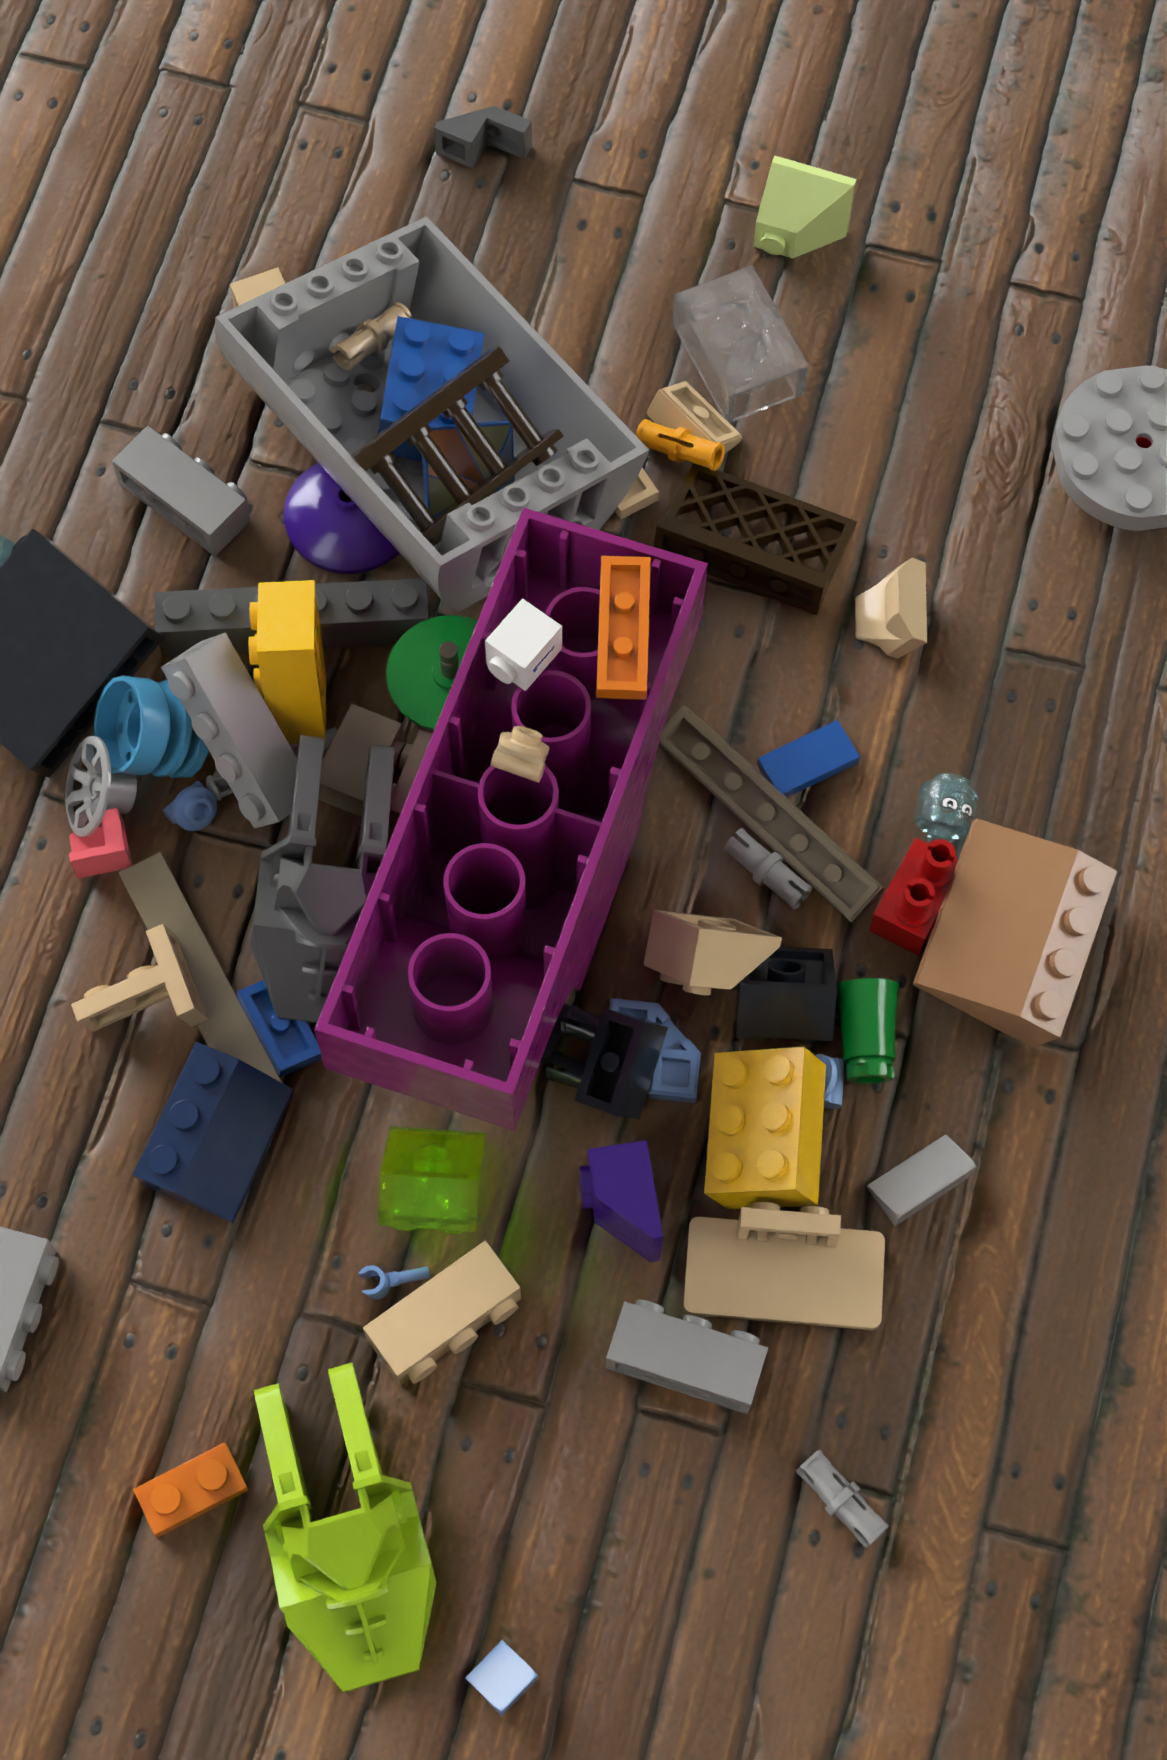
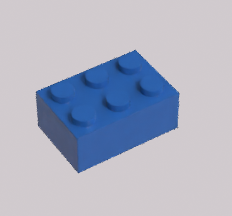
[377,316,484,461]

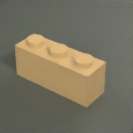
[363,1240,521,1386]

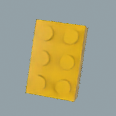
[248,580,327,744]
[704,1047,826,1209]

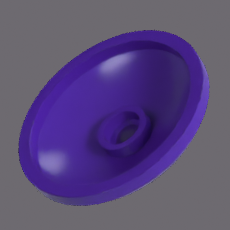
[284,463,399,574]

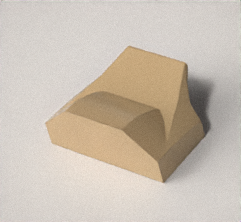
[855,558,927,659]

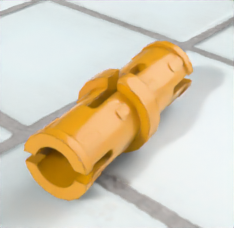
[636,419,725,471]

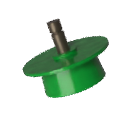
[386,615,478,731]

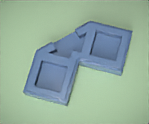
[610,998,701,1103]

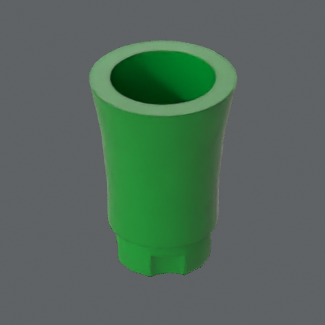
[836,978,900,1085]

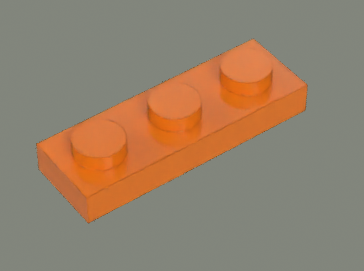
[596,556,651,700]

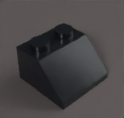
[736,946,837,1044]

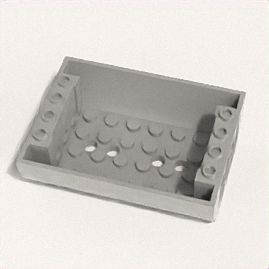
[215,216,649,612]

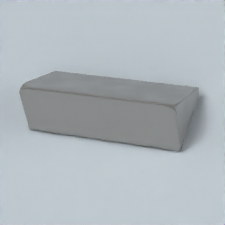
[867,1134,977,1226]

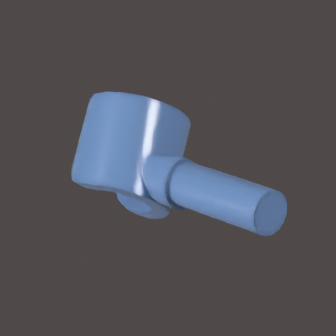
[358,1265,430,1300]

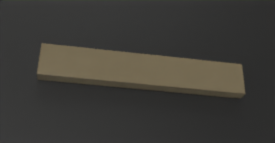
[659,705,886,923]
[118,852,282,1083]

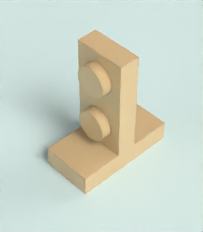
[71,924,209,1032]

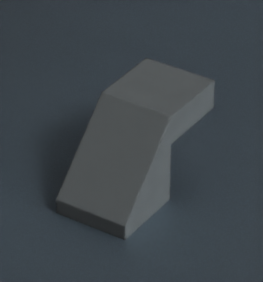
[434,106,532,169]

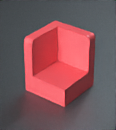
[69,808,132,879]

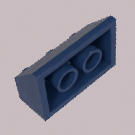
[133,1042,295,1223]

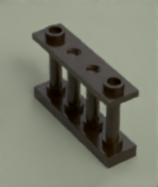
[351,346,564,546]

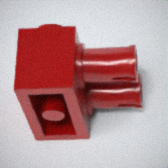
[869,838,958,956]

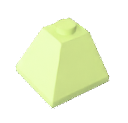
[753,155,856,258]

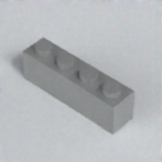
[161,632,297,828]

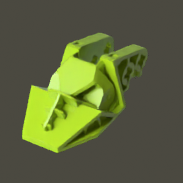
[254,1362,437,1693]

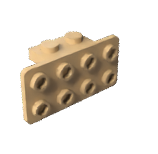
[683,1202,885,1330]

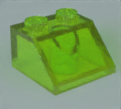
[378,1126,486,1234]

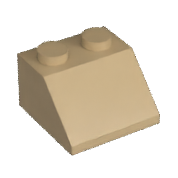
[644,910,782,995]

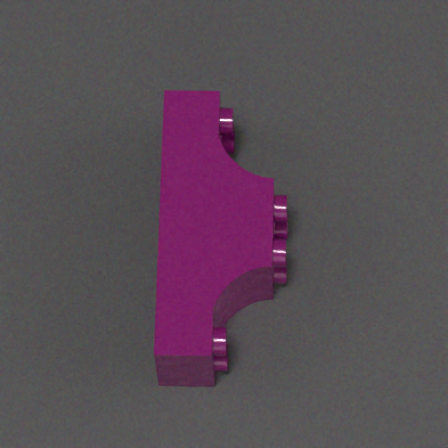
[314,507,708,1131]

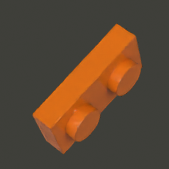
[133,1442,249,1538]

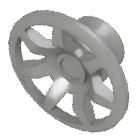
[65,736,137,837]

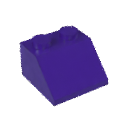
[579,1140,663,1262]

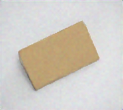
[647,381,743,453]

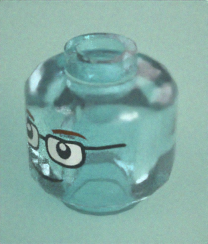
[914,773,979,844]

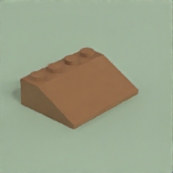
[912,819,1117,1047]

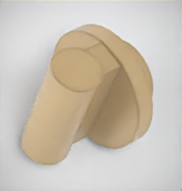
[491,726,549,783]

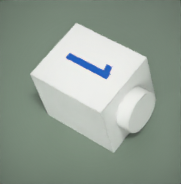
[485,598,562,691]

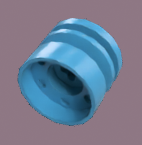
[94,676,209,779]

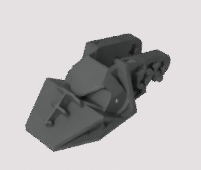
[250,735,395,1024]

